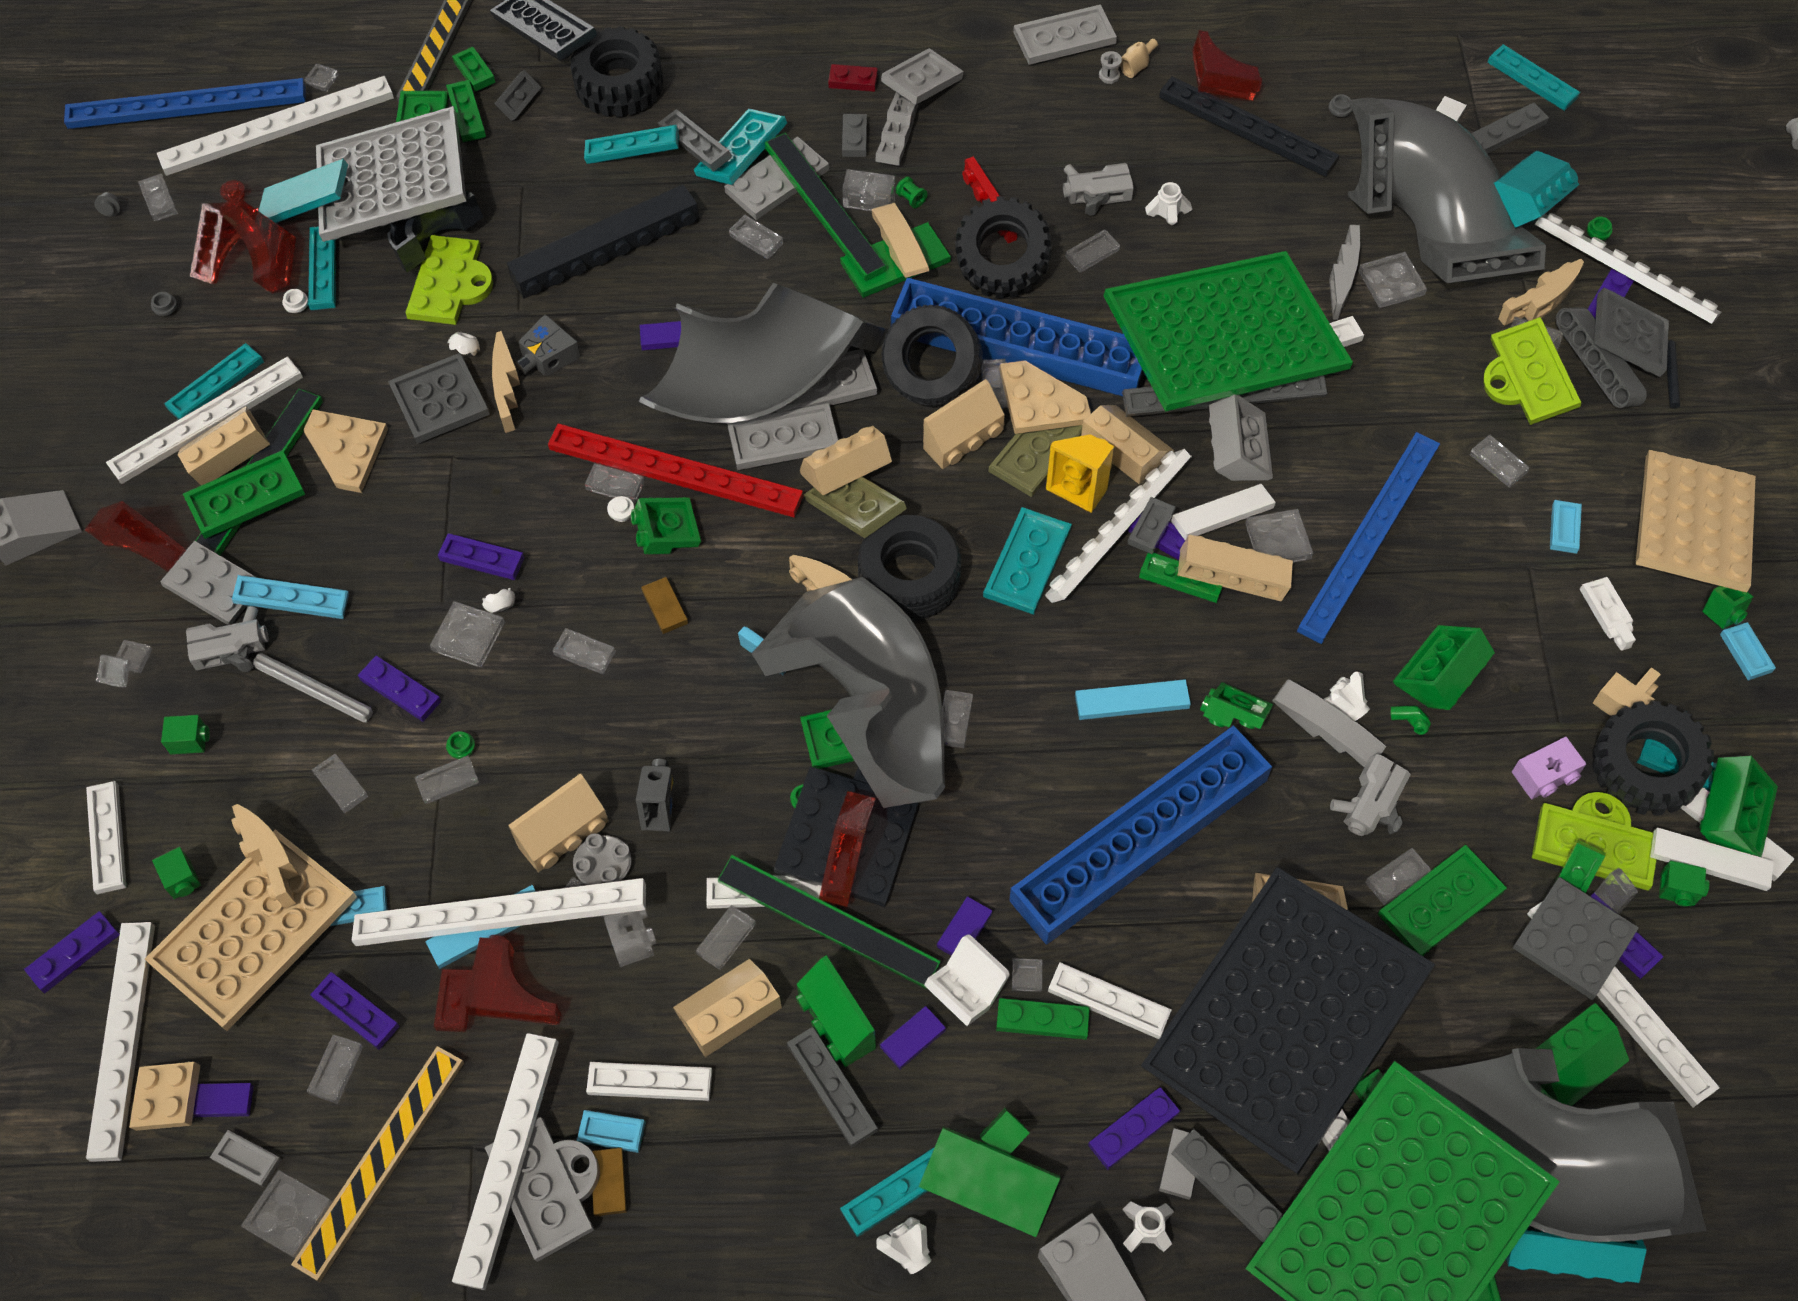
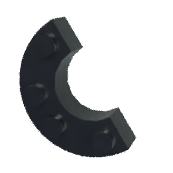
[387,191,483,272]

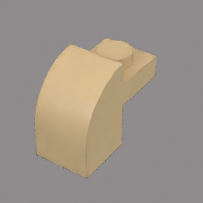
[1593,668,1661,716]

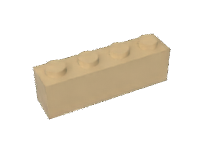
[1178,534,1293,601]

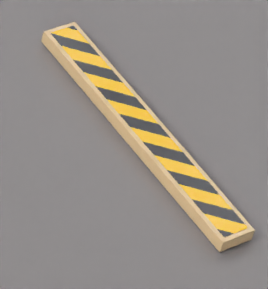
[291,1046,464,1282]

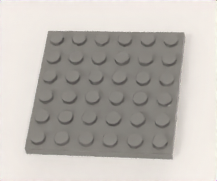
[316,106,466,242]

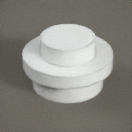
[282,289,308,313]
[607,496,634,522]

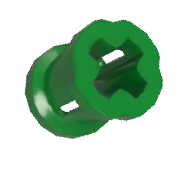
[896,176,928,208]

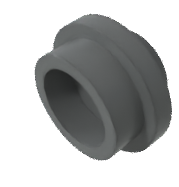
[1329,94,1352,117]
[94,192,121,216]
[151,292,177,316]

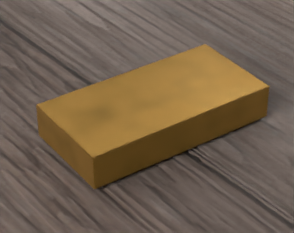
[641,577,688,634]
[592,1148,627,1217]

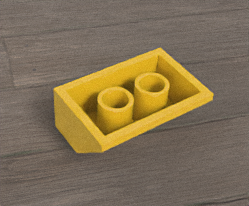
[1046,434,1114,513]

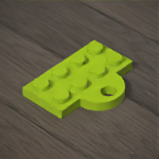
[406,235,493,325]
[1484,317,1581,425]
[1532,792,1656,891]

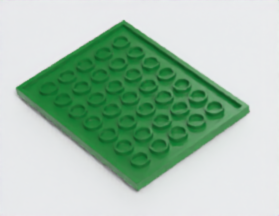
[1103,251,1353,411]
[1245,1061,1560,1301]

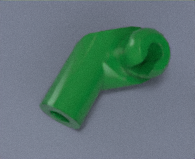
[1391,706,1431,735]

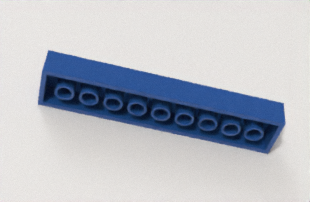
[891,278,1144,396]
[1009,725,1272,945]

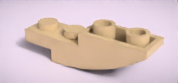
[1498,259,1584,326]
[789,555,852,592]
[232,804,299,909]

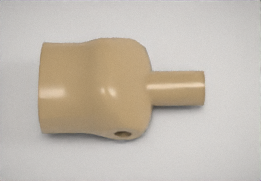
[1120,39,1158,78]

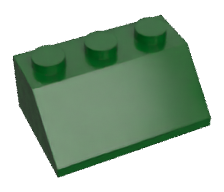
[1393,625,1495,710]
[1700,756,1778,858]
[795,955,876,1067]
[1536,1003,1629,1106]

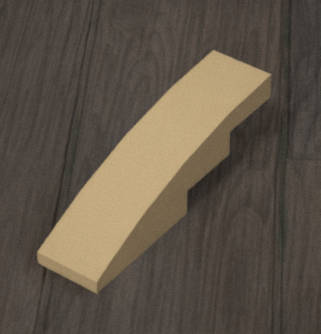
[871,203,929,278]
[492,331,520,433]

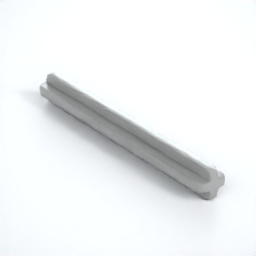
[253,653,373,722]

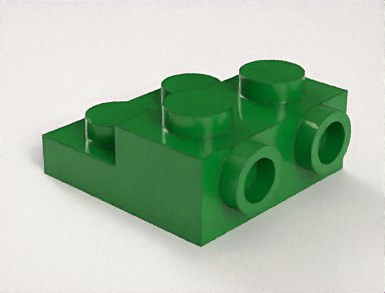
[631,498,701,554]
[1200,682,1273,729]

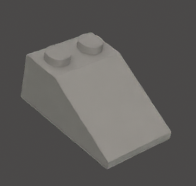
[0,490,82,566]
[1038,1213,1146,1301]

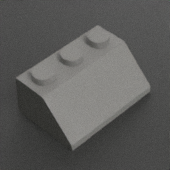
[1209,394,1273,481]

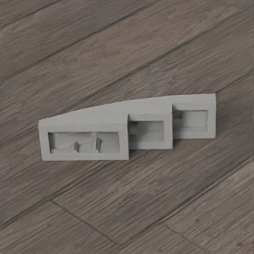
[876,92,918,165]
[1329,225,1360,320]
[1272,680,1386,767]

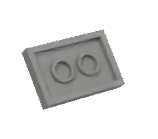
[881,48,964,105]
[160,541,257,625]

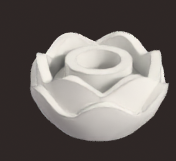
[447,332,480,356]
[482,588,515,614]

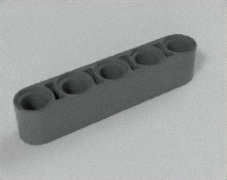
[1556,307,1647,408]

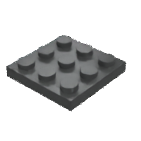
[1594,287,1669,377]
[388,353,490,444]
[1513,877,1639,1000]

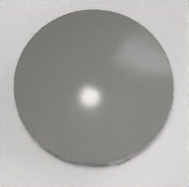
[573,833,631,885]

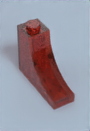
[1192,30,1262,101]
[220,197,296,293]
[190,202,258,284]
[85,501,186,572]
[819,791,875,907]
[465,935,561,1025]

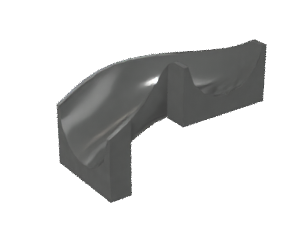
[1348,98,1546,283]
[639,283,885,423]
[751,577,945,808]
[1409,1048,1706,1242]

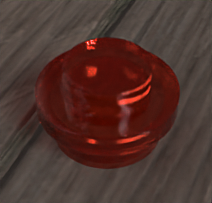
[220,180,245,203]

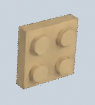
[129,1062,200,1131]

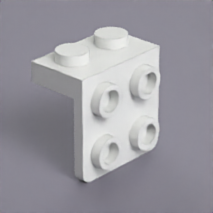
[924,934,1009,1026]

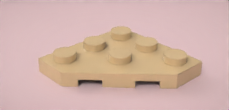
[999,361,1091,434]
[304,410,388,493]

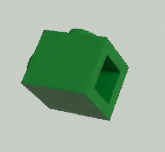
[1702,586,1753,629]
[161,715,210,754]
[152,847,202,899]
[1659,860,1709,906]
[980,1108,1029,1154]

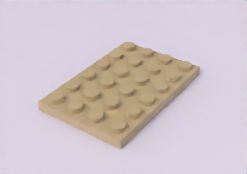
[1636,450,1756,592]
[145,830,357,1031]

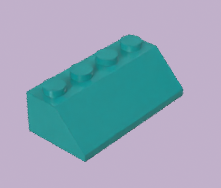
[1494,151,1579,228]
[1506,1226,1647,1283]

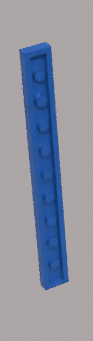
[64,78,306,129]
[1297,432,1440,644]

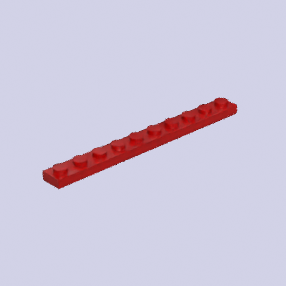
[548,424,803,517]

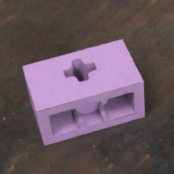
[1512,737,1586,800]

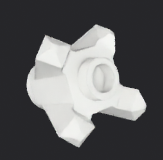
[1145,182,1193,225]
[1323,671,1370,721]
[1123,1202,1174,1252]
[876,1217,932,1274]

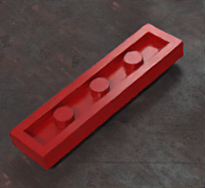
[962,156,1017,243]

